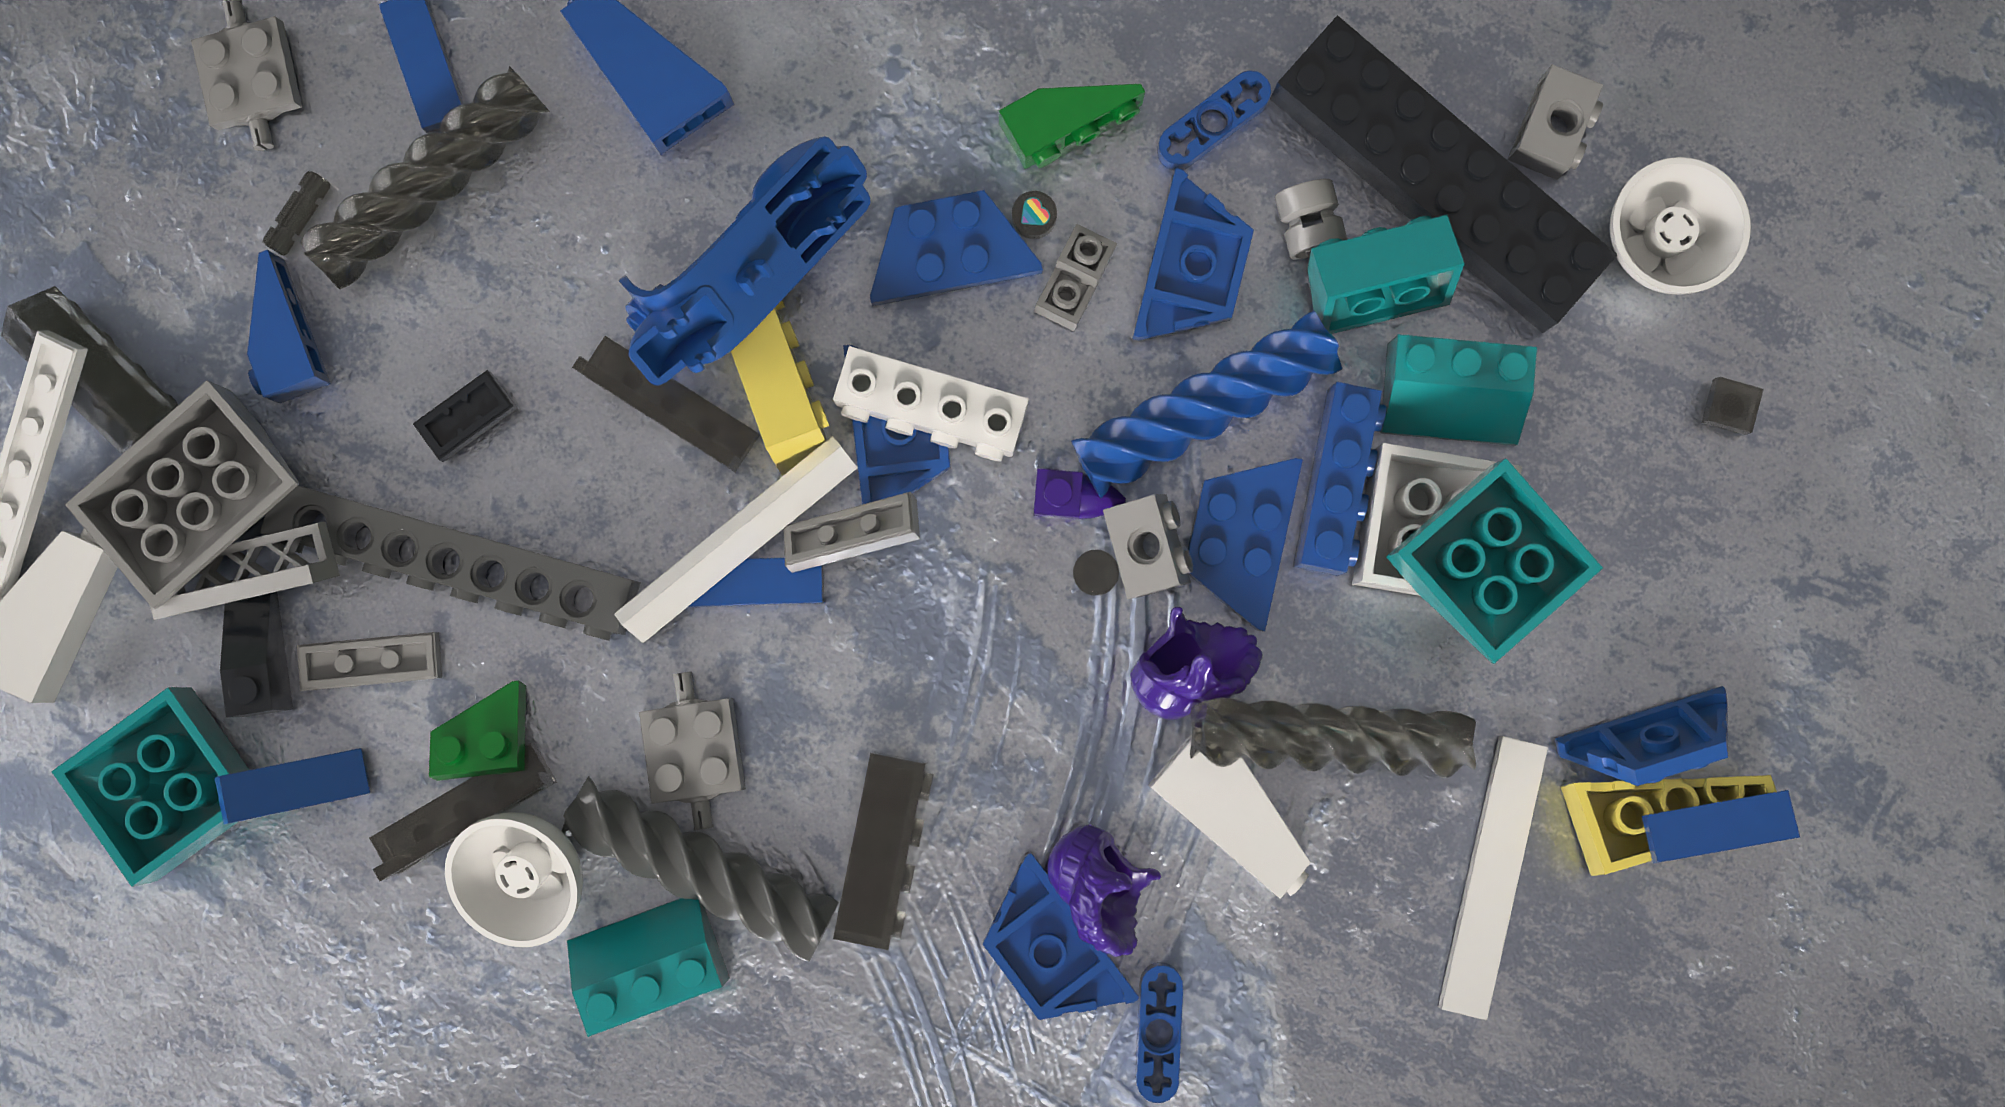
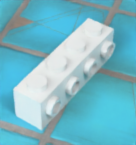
[833,346,1029,462]

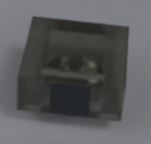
[1701,377,1764,435]

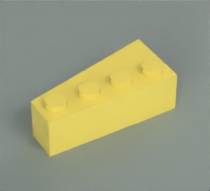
[731,300,829,476]
[1560,775,1777,876]

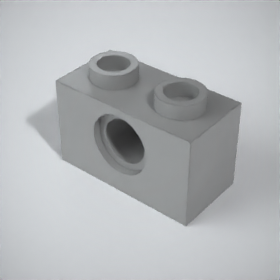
[1507,64,1603,180]
[1103,494,1193,599]

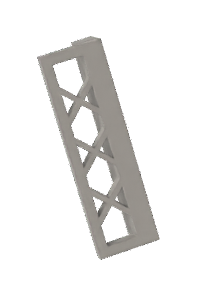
[150,521,340,620]

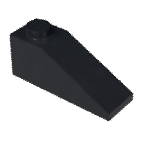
[220,577,293,718]

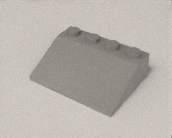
[65,380,300,609]

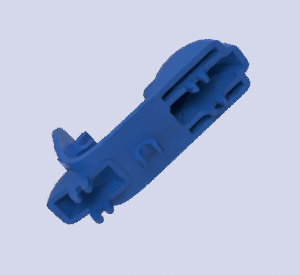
[618,136,871,386]

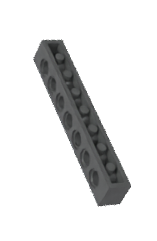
[260,486,641,641]

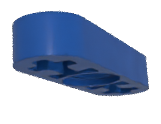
[1157,71,1271,171]
[1135,962,1183,1103]

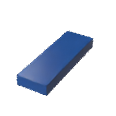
[378,0,469,133]
[688,558,824,607]
[215,748,370,825]
[1642,790,1800,863]

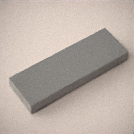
[783,492,920,573]
[297,632,442,691]

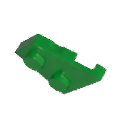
[429,680,526,781]

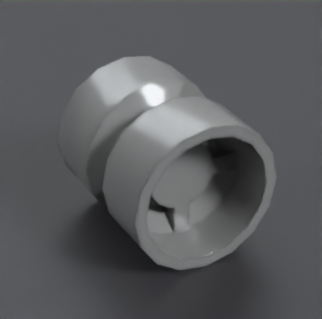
[1275,179,1348,260]

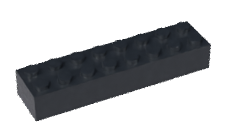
[1270,15,1617,333]

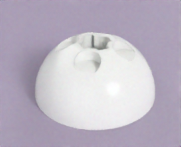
[1610,157,1751,295]
[445,812,583,947]

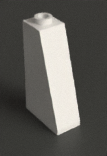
[0,528,118,703]
[1148,716,1311,899]

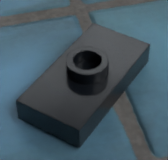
[413,370,518,462]

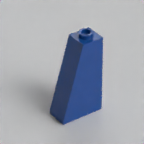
[560,0,735,155]

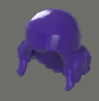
[1130,607,1263,720]
[1047,824,1161,957]

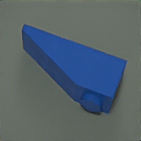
[247,250,331,404]

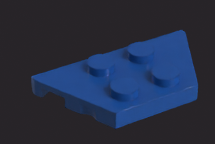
[1132,168,1254,341]
[870,190,1043,307]
[843,345,951,505]
[1188,458,1303,632]
[1555,686,1728,786]
[982,851,1139,1020]

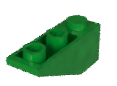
[999,84,1145,170]

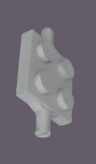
[191,0,302,151]
[639,672,746,830]

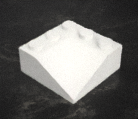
[1352,443,1522,596]

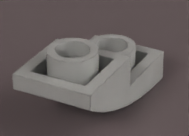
[1034,224,1117,331]

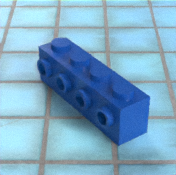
[1293,382,1386,576]

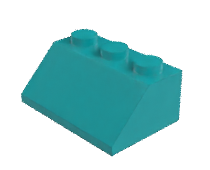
[1307,215,1465,334]
[1380,334,1537,446]
[567,898,730,1037]

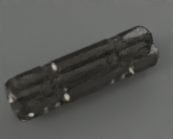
[262,171,330,255]

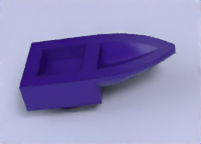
[1033,468,1126,519]

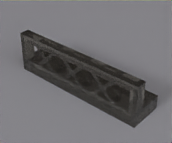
[572,336,760,473]
[369,743,557,882]

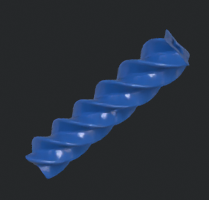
[1071,311,1343,499]

